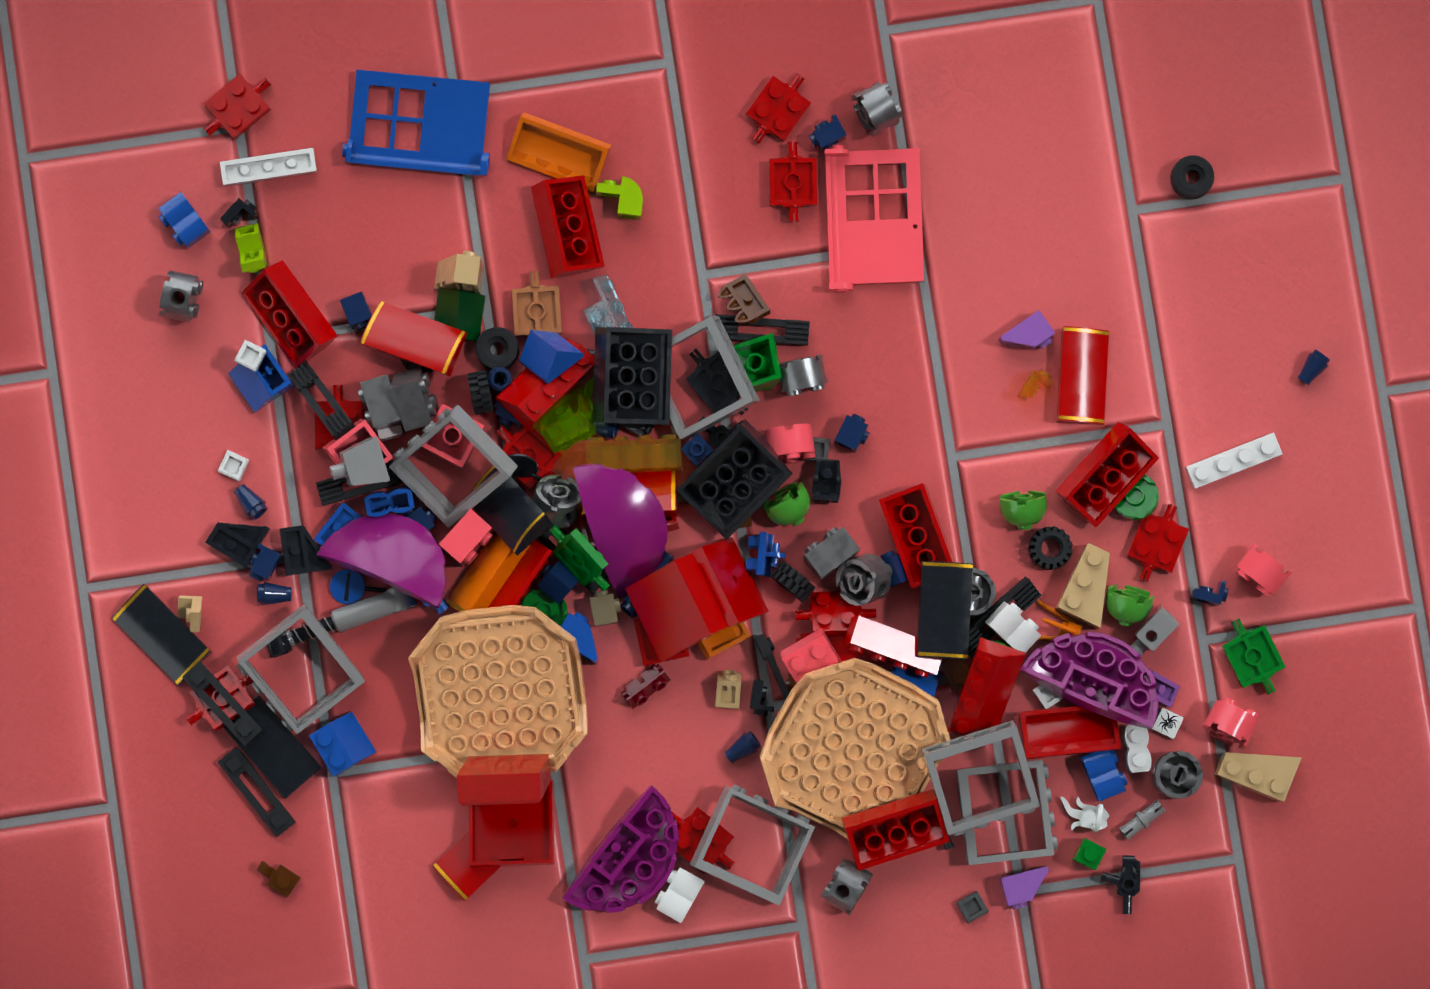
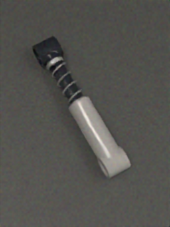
[263,587,416,659]

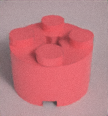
[765,424,816,464]
[1236,544,1291,596]
[1203,697,1258,749]

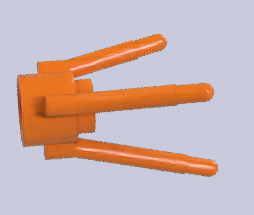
[1037,600,1082,641]

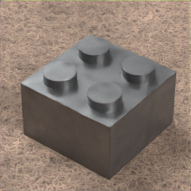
[390,366,438,432]
[358,374,403,433]
[803,526,860,581]

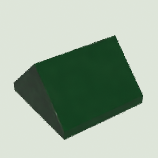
[434,289,486,342]

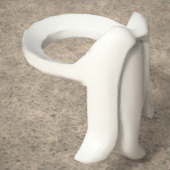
[1060,797,1109,833]

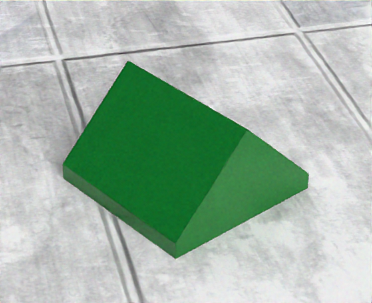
[733,333,783,391]

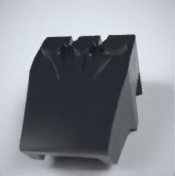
[812,459,841,503]

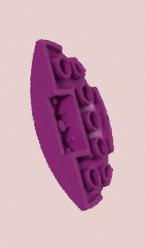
[573,464,668,598]
[317,514,447,608]
[1020,632,1158,729]
[562,785,679,913]

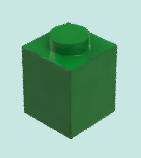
[1072,838,1107,871]

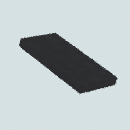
[223,696,322,799]

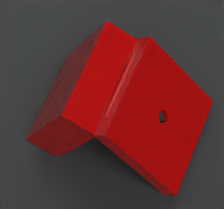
[625,537,769,662]
[457,754,555,867]

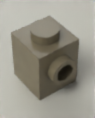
[590,590,621,627]

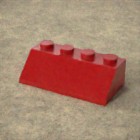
[531,175,605,278]
[241,260,338,369]
[495,338,594,432]
[1055,422,1159,527]
[879,483,954,589]
[488,541,554,608]
[948,637,1026,736]
[841,789,950,871]

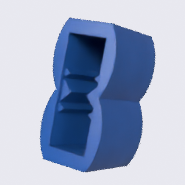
[158,192,211,248]
[364,487,415,517]
[1080,750,1128,802]

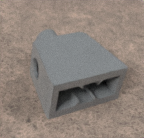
[329,436,390,486]
[1131,605,1179,656]

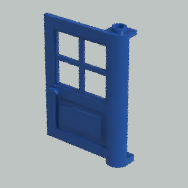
[342,69,490,176]

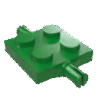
[548,525,610,592]
[1221,618,1286,695]

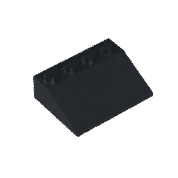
[592,327,672,425]
[676,419,793,540]

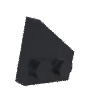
[205,522,270,568]
[279,525,332,576]

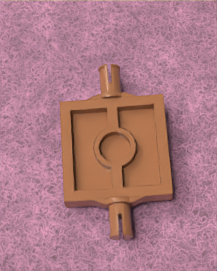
[512,271,562,337]

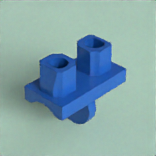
[746,532,786,577]

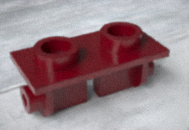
[621,664,671,709]

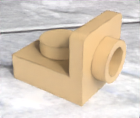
[178,595,202,632]
[715,670,742,709]

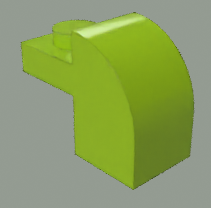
[596,176,643,220]
[235,223,267,273]

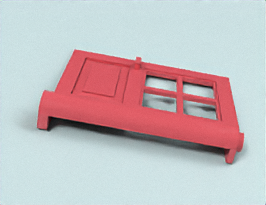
[825,145,924,292]

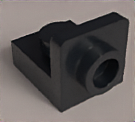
[220,198,258,228]
[749,679,774,716]

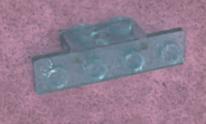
[584,275,633,334]

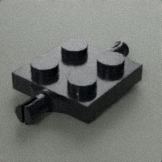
[685,348,749,416]

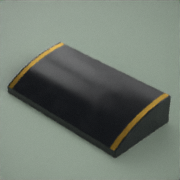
[471,465,553,556]
[916,561,973,660]
[112,584,212,686]

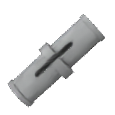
[1119,799,1166,841]

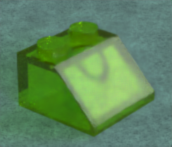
[540,388,596,453]

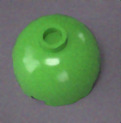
[762,482,810,526]
[999,490,1047,530]
[1106,585,1155,626]

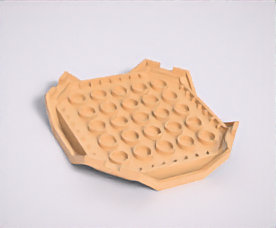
[408,605,588,778]
[760,658,950,839]

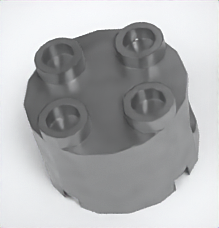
[851,82,903,136]
[159,270,204,322]
[780,354,828,396]
[533,474,582,530]
[836,553,893,606]
[970,568,996,617]
[1152,751,1203,799]
[821,859,873,915]

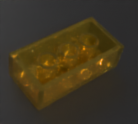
[585,434,682,473]

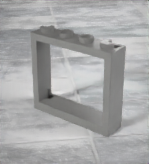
[669,316,760,440]
[389,405,518,528]
[237,604,365,734]
[921,720,1040,836]
[955,760,1058,865]
[689,784,815,906]

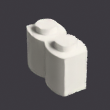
[985,602,1041,653]
[1122,725,1151,773]
[654,867,705,923]

